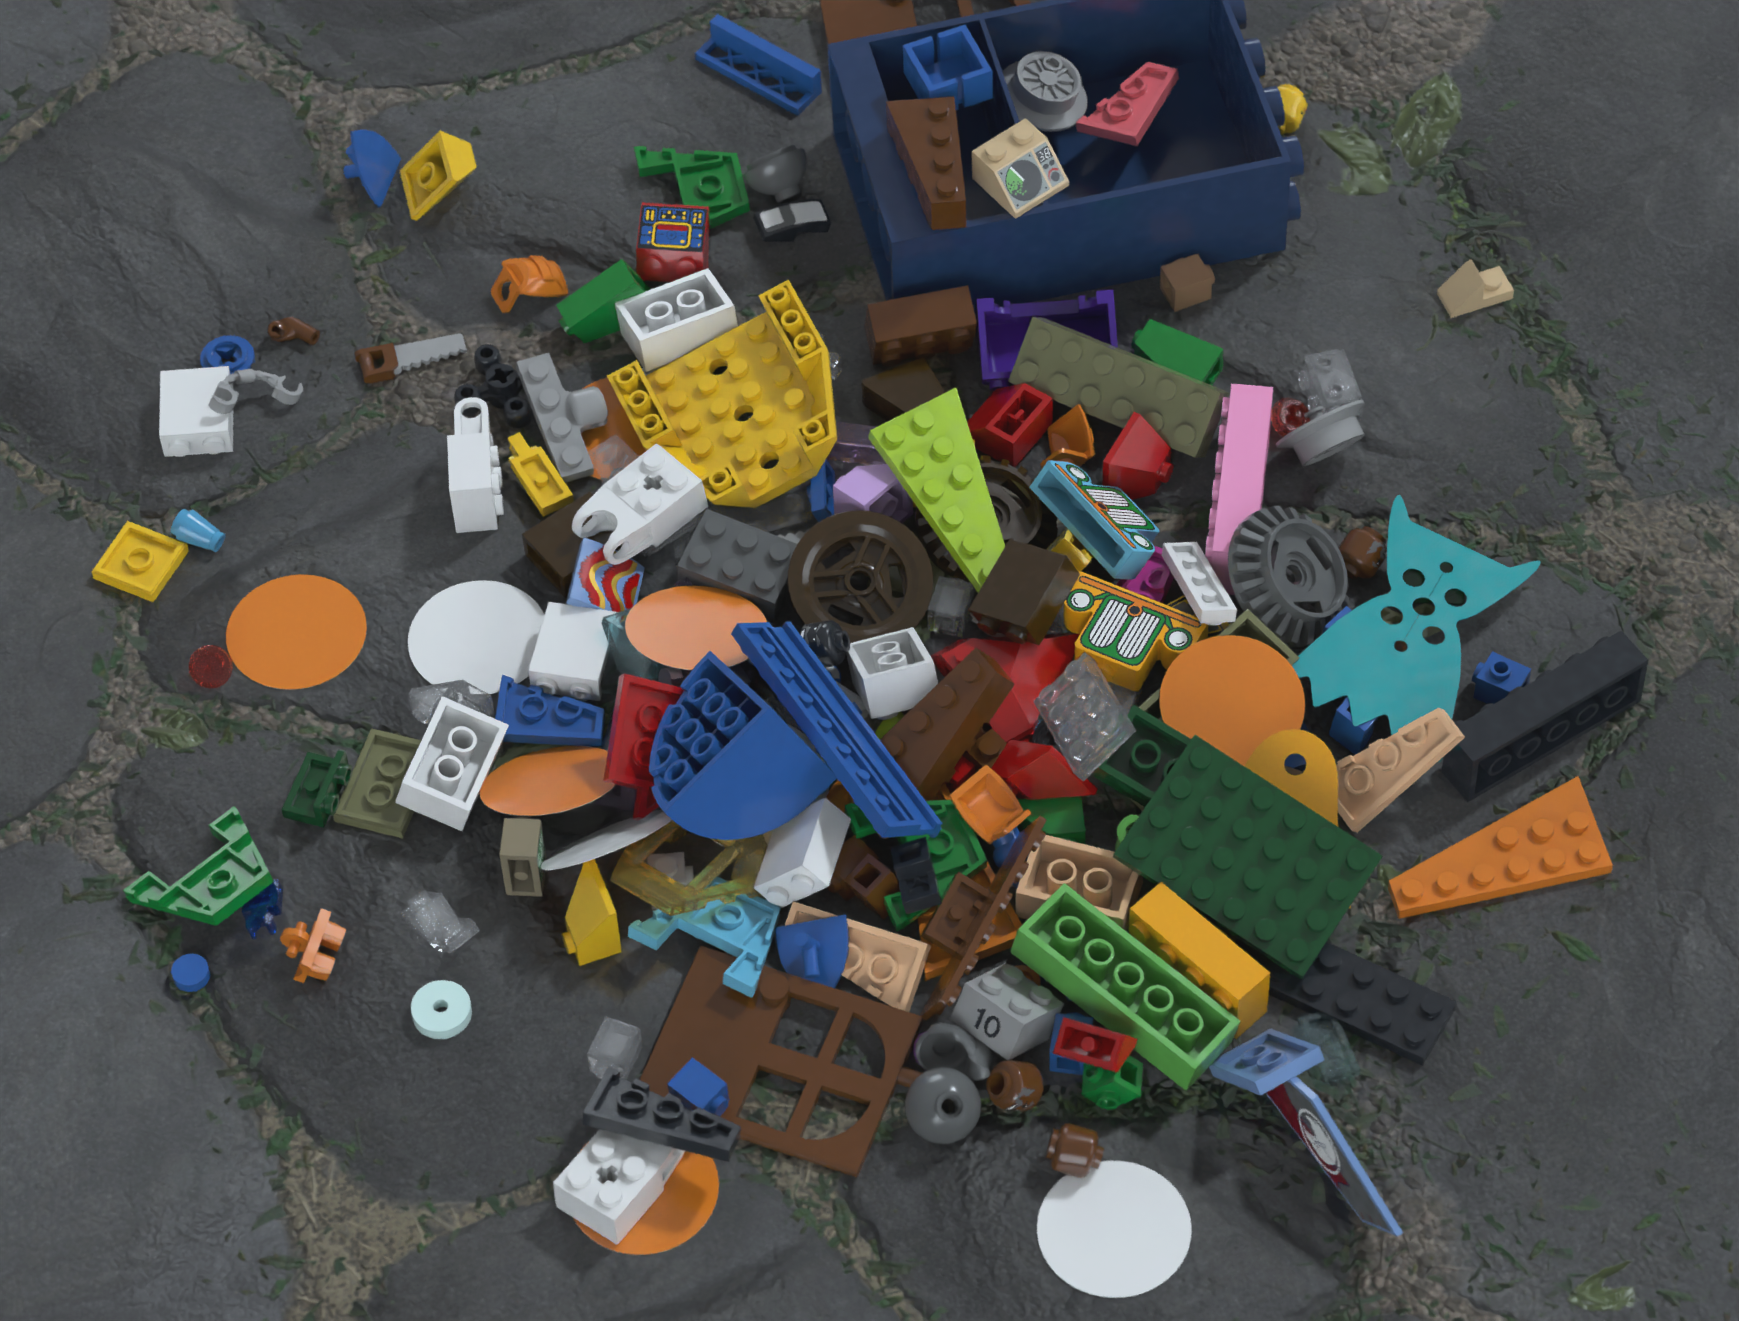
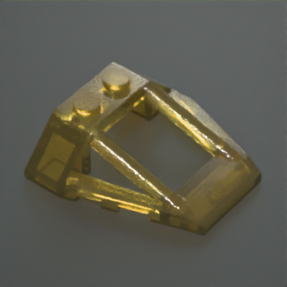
[610,820,768,916]

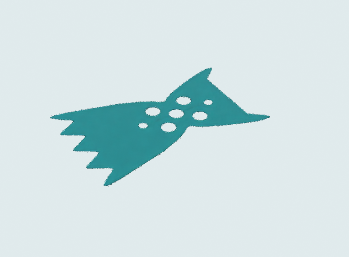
[1292,494,1541,763]

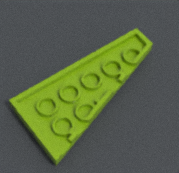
[868,388,1005,593]

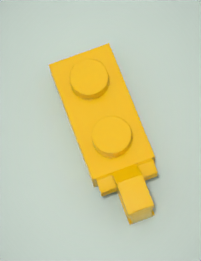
[507,432,574,517]

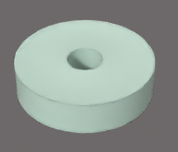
[411,980,472,1039]

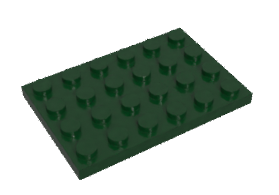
[1113,735,1383,980]

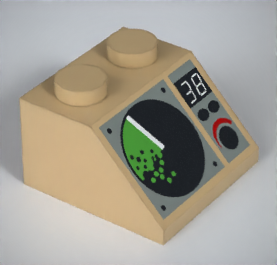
[972,118,1069,219]

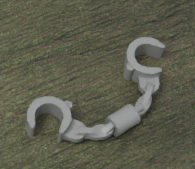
[208,369,303,414]

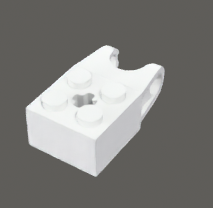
[447,397,504,533]
[572,443,708,565]
[553,1129,685,1245]

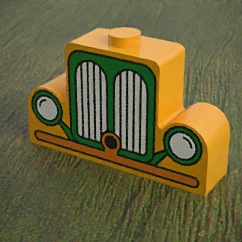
[1063,570,1208,691]

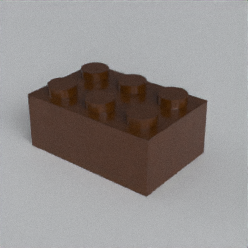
[864,286,977,367]

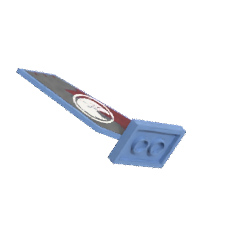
[1209,1029,1403,1236]

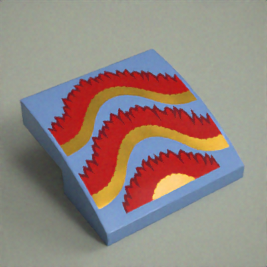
[566,537,645,629]

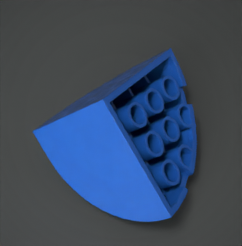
[649,651,836,840]

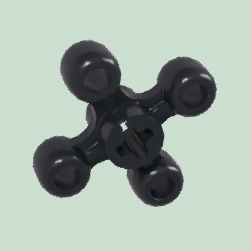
[454,344,531,429]

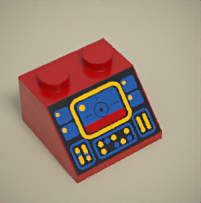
[636,202,709,282]

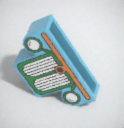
[1029,460,1160,580]

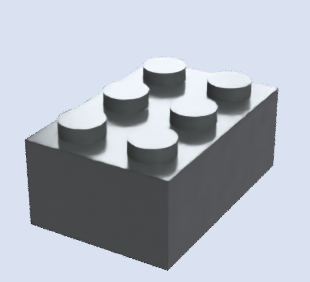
[677,509,797,623]

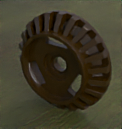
[915,455,1058,586]
[787,510,933,643]

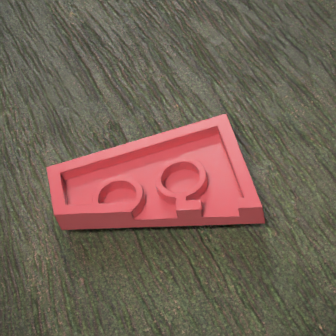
[1075,62,1179,146]

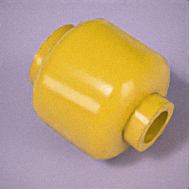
[1277,84,1308,135]

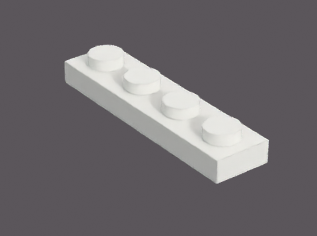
[1162,542,1237,626]

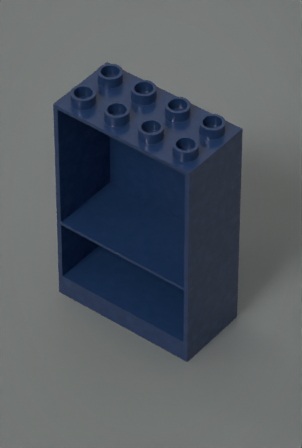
[828,0,1304,314]

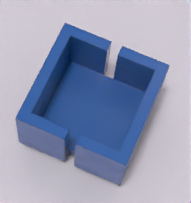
[903,25,993,110]

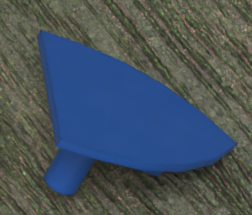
[343,129,401,208]
[775,914,849,988]

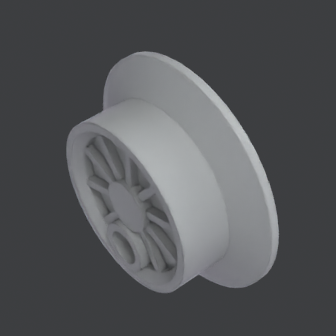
[1003,51,1087,132]
[1276,400,1365,467]

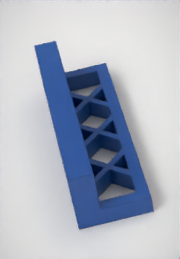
[695,14,822,116]

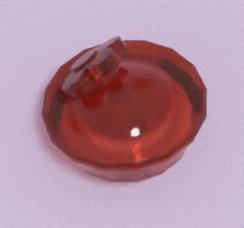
[1271,397,1310,437]
[188,645,233,689]

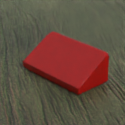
[1053,1017,1138,1072]

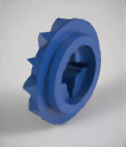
[200,335,255,374]

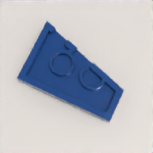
[495,675,605,747]

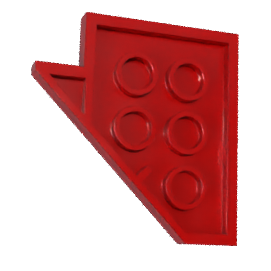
[603,673,684,821]

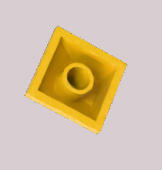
[399,130,477,221]
[562,859,622,966]

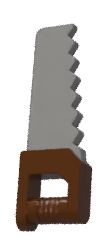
[354,334,467,384]

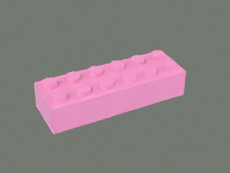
[1205,384,1273,595]

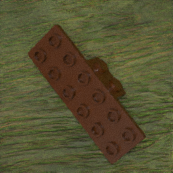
[920,816,1047,1021]

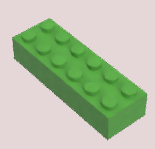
[1010,883,1241,1091]

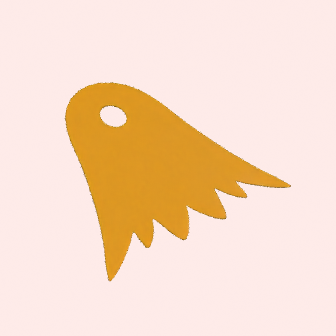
[1245,729,1351,908]

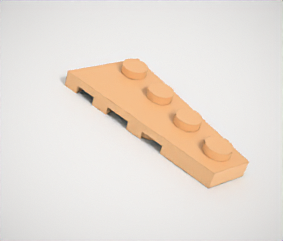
[1336,708,1465,833]
[784,901,931,1012]

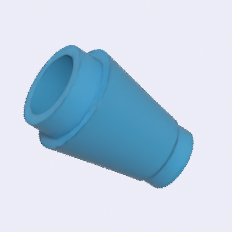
[171,509,225,552]

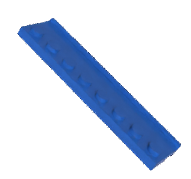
[731,622,942,838]

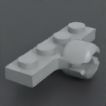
[516,353,608,483]

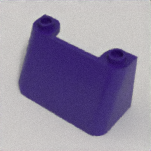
[975,290,1118,391]

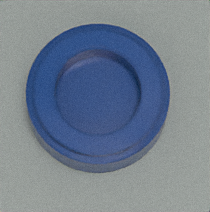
[171,954,210,992]

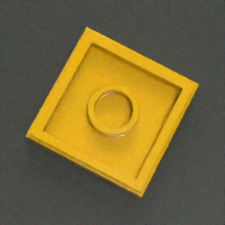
[92,521,189,602]

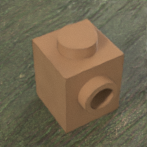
[1160,253,1215,312]

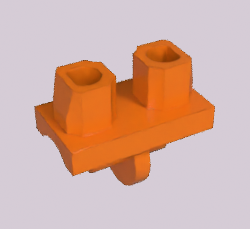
[280,908,346,983]

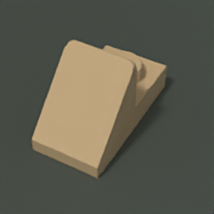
[1437,260,1514,318]

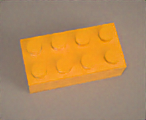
[1129,882,1270,1039]

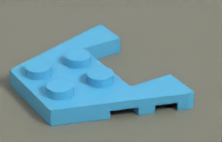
[628,877,781,998]

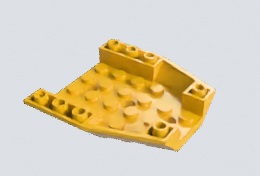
[607,280,837,508]

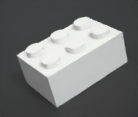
[615,268,738,372]
[846,627,938,720]
[395,696,509,831]

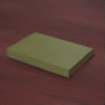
[333,728,422,838]

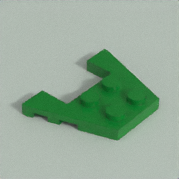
[634,146,750,229]
[844,800,987,931]
[123,806,273,926]

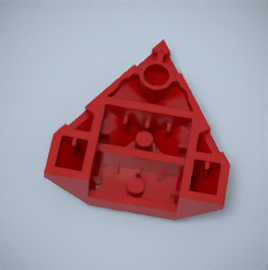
[930,633,1080,743]

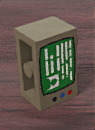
[499,817,547,897]

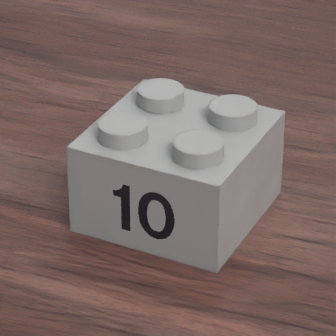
[950,963,1064,1060]

